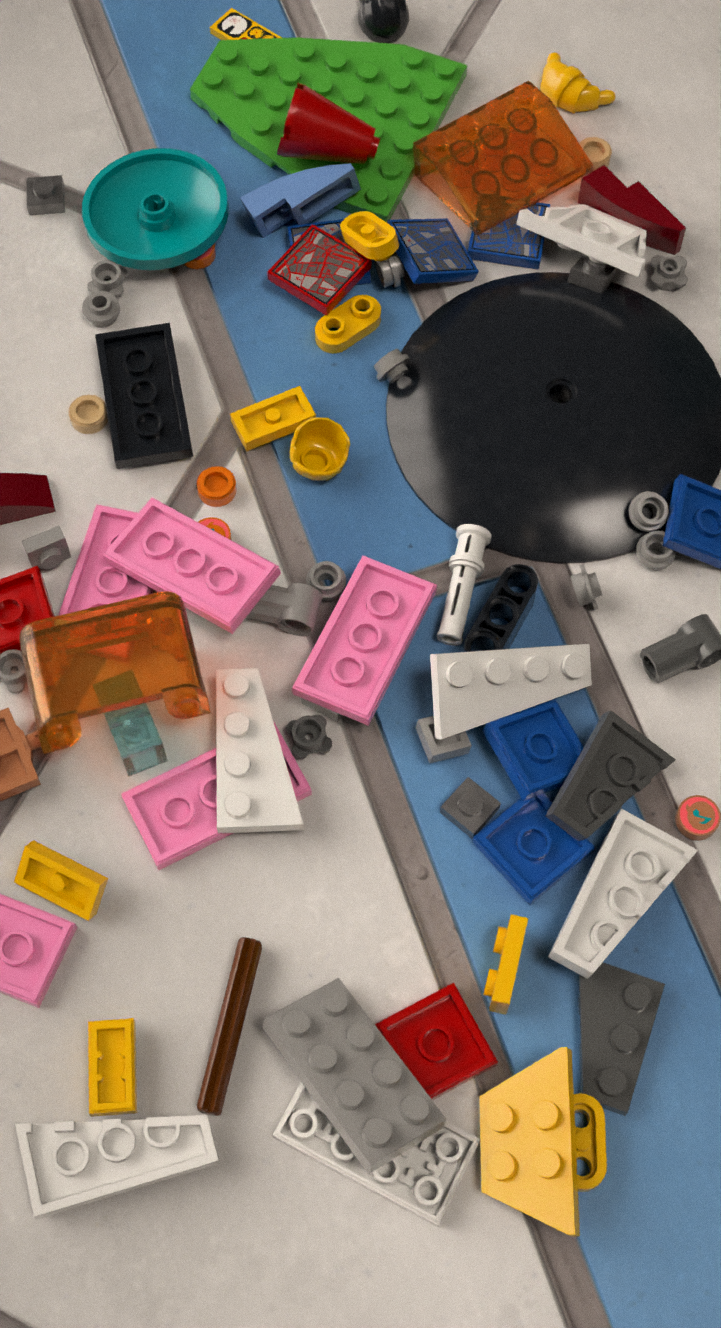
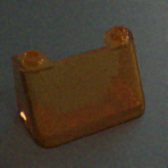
[19,591,211,754]

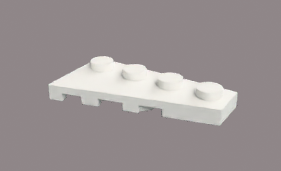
[430,644,592,740]
[216,668,304,833]
[548,809,698,979]
[15,1115,220,1219]

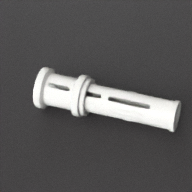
[436,524,492,646]

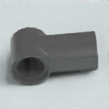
[640,614,721,684]

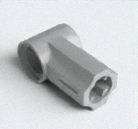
[247,583,323,636]

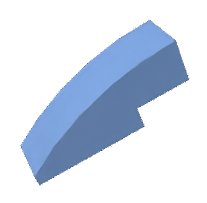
[240,164,361,238]

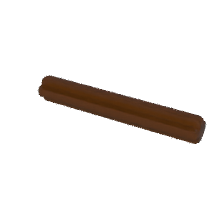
[197,937,262,1116]

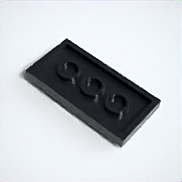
[95,323,194,469]

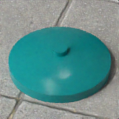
[82,148,229,270]

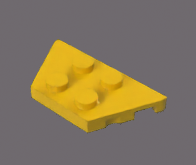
[479,1047,580,1237]

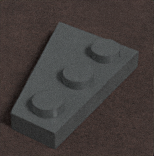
[545,710,676,841]
[578,962,665,1116]

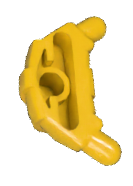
[540,52,616,114]

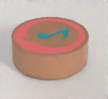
[675,795,721,841]

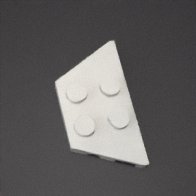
[516,204,647,277]

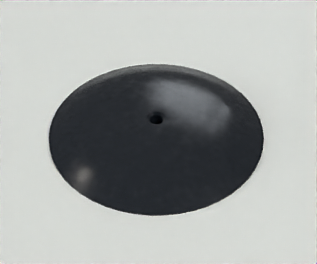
[386,272,721,564]

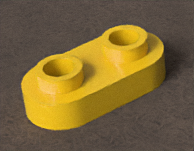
[340,211,399,261]
[315,295,381,354]
[574,1093,607,1192]

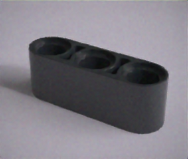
[463,564,538,652]

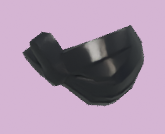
[358,0,409,43]

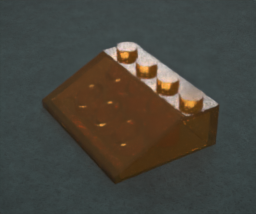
[413,80,594,235]

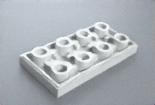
[273,1082,480,1227]

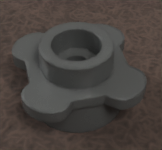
[286,715,332,759]

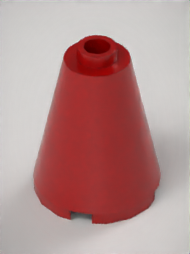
[277,82,380,164]

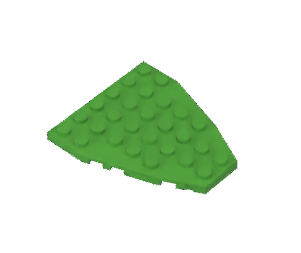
[190,37,468,223]

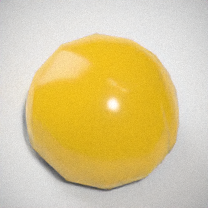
[289,417,350,481]

